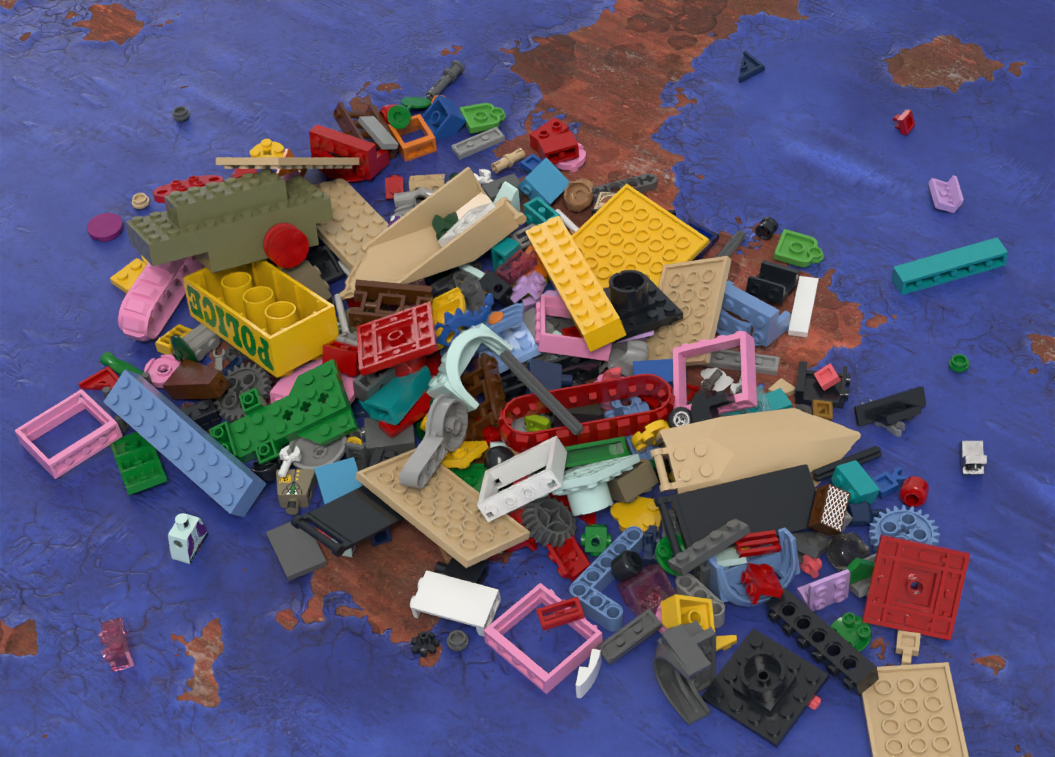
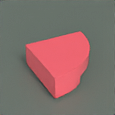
[602,367,622,381]

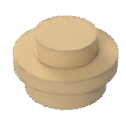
[132,193,150,209]

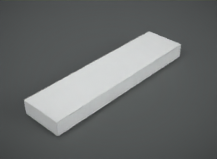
[788,276,819,337]

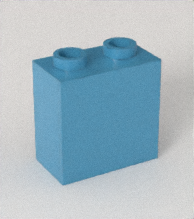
[517,158,570,205]
[314,457,363,505]

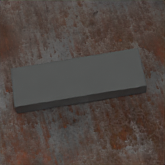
[596,608,663,665]

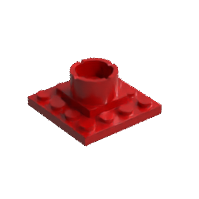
[356,301,438,377]
[862,534,970,640]

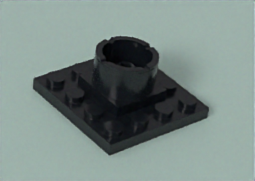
[603,270,683,343]
[701,629,829,748]

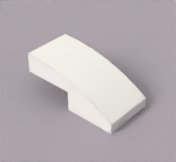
[576,649,602,698]

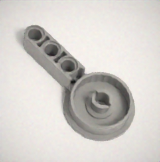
[399,393,468,489]

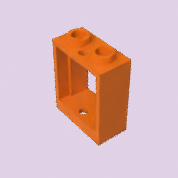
[388,114,437,162]

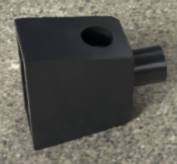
[479,270,522,308]
[434,557,489,585]

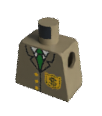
[276,469,318,515]

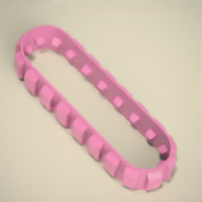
[118,256,204,342]

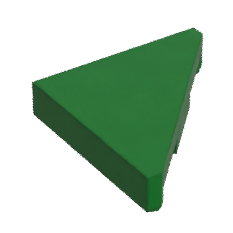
[844,558,874,585]

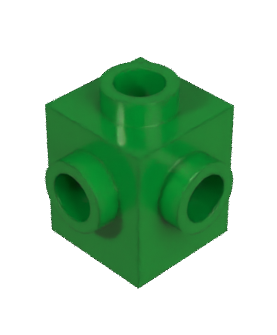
[581,524,612,556]

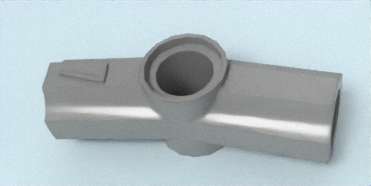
[394,187,436,208]

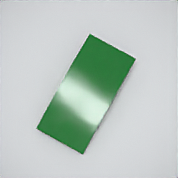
[110,432,167,495]

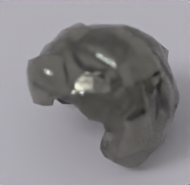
[826,532,870,571]

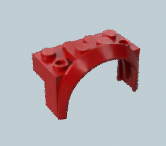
[309,124,389,183]

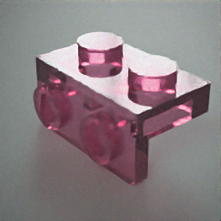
[495,250,537,286]

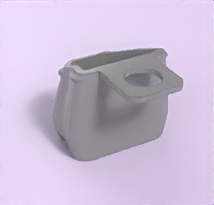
[598,339,649,377]

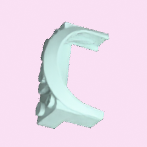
[426,323,513,412]

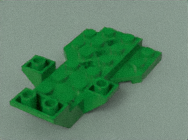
[209,359,358,465]

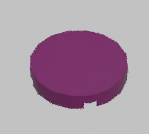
[87,213,124,242]

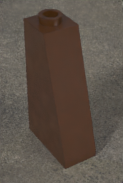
[162,359,230,400]

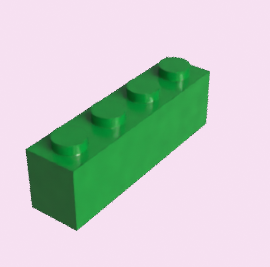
[543,436,628,470]

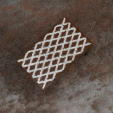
[808,484,850,536]

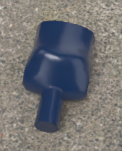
[846,501,884,526]

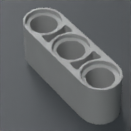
[676,573,725,628]

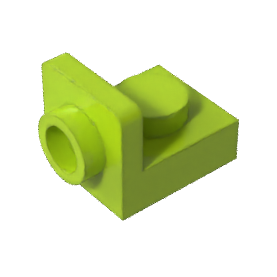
[524,414,551,432]

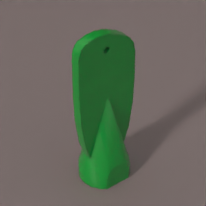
[100,351,143,376]

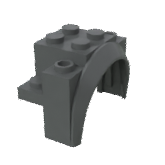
[653,620,716,725]

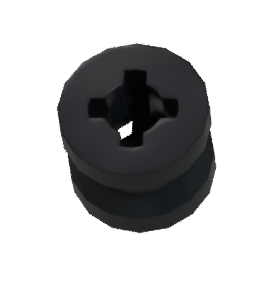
[755,217,778,240]

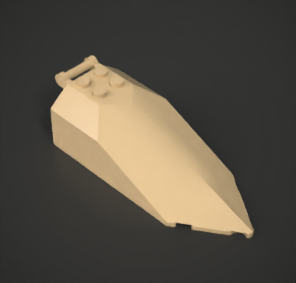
[339,167,527,299]
[650,408,861,494]

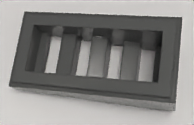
[344,441,371,471]

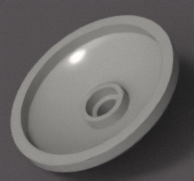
[289,435,347,469]

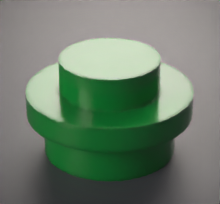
[949,354,969,372]

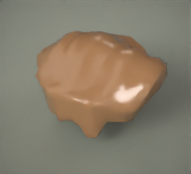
[563,178,594,213]

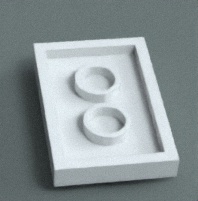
[437,202,495,247]

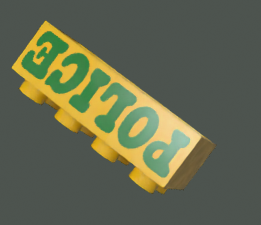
[183,259,339,378]

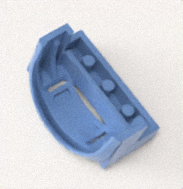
[716,280,791,347]
[707,527,801,607]

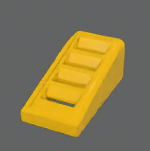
[155,324,193,355]

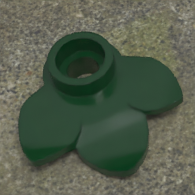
[432,212,459,241]

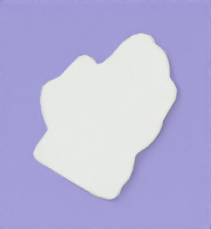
[701,368,734,392]

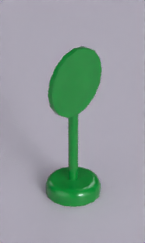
[387,97,431,129]

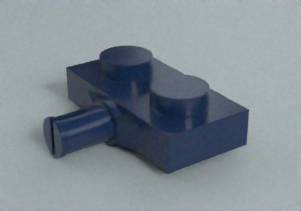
[643,525,661,573]

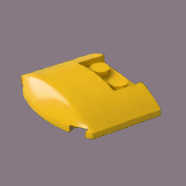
[432,287,466,350]

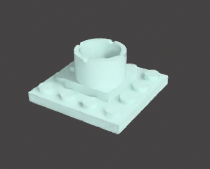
[539,454,640,516]

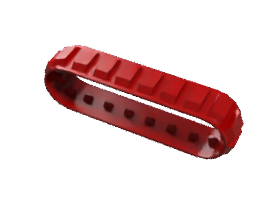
[498,374,675,453]

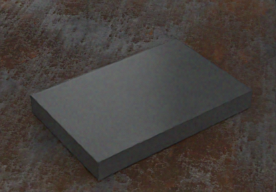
[266,522,327,581]

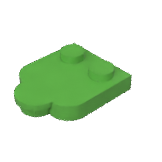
[459,103,506,134]
[773,229,824,267]

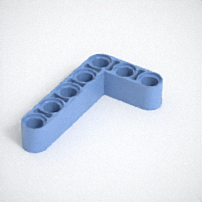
[569,526,643,632]

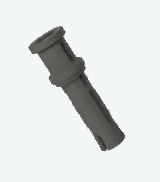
[426,60,465,101]

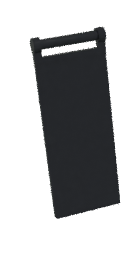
[654,464,816,558]
[291,485,405,557]

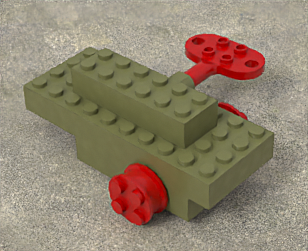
[126,169,333,273]

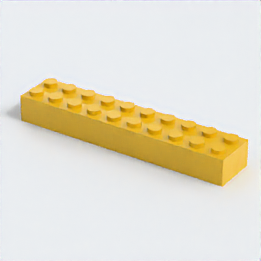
[525,216,626,352]

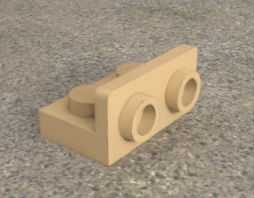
[409,174,446,198]

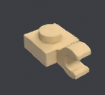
[896,630,921,665]

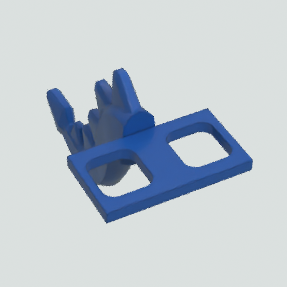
[435,293,494,347]

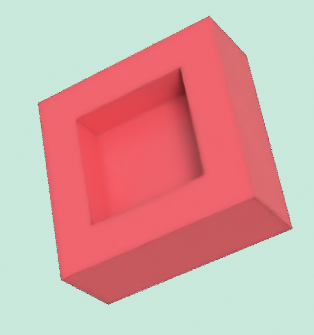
[814,363,841,391]

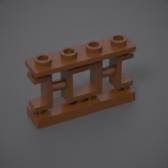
[348,279,433,327]
[460,352,506,442]

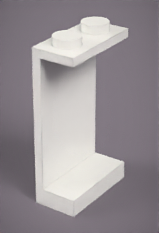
[410,570,501,636]

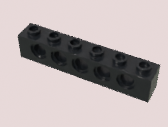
[482,355,599,403]
[765,587,879,696]

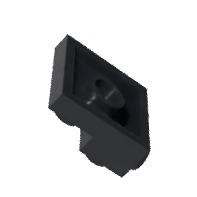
[304,245,345,284]

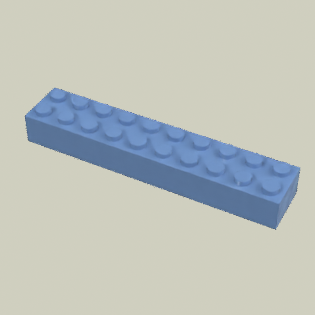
[104,370,266,517]

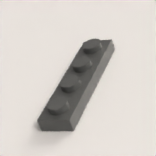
[668,518,750,575]

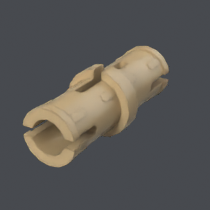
[491,148,526,174]

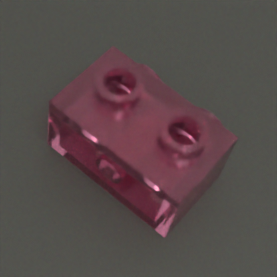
[98,617,135,672]

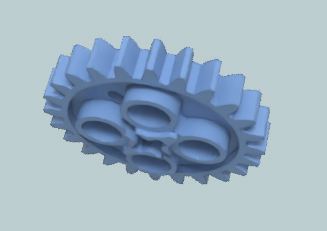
[869,505,940,552]

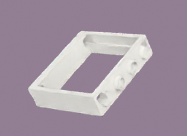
[477,436,567,522]

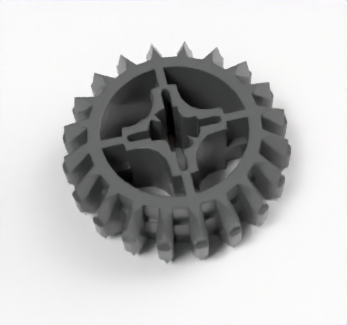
[521,495,577,548]

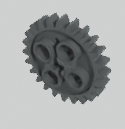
[213,362,273,423]

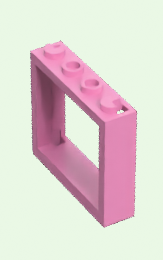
[535,294,612,361]
[673,331,757,414]
[14,389,123,479]
[484,583,603,694]

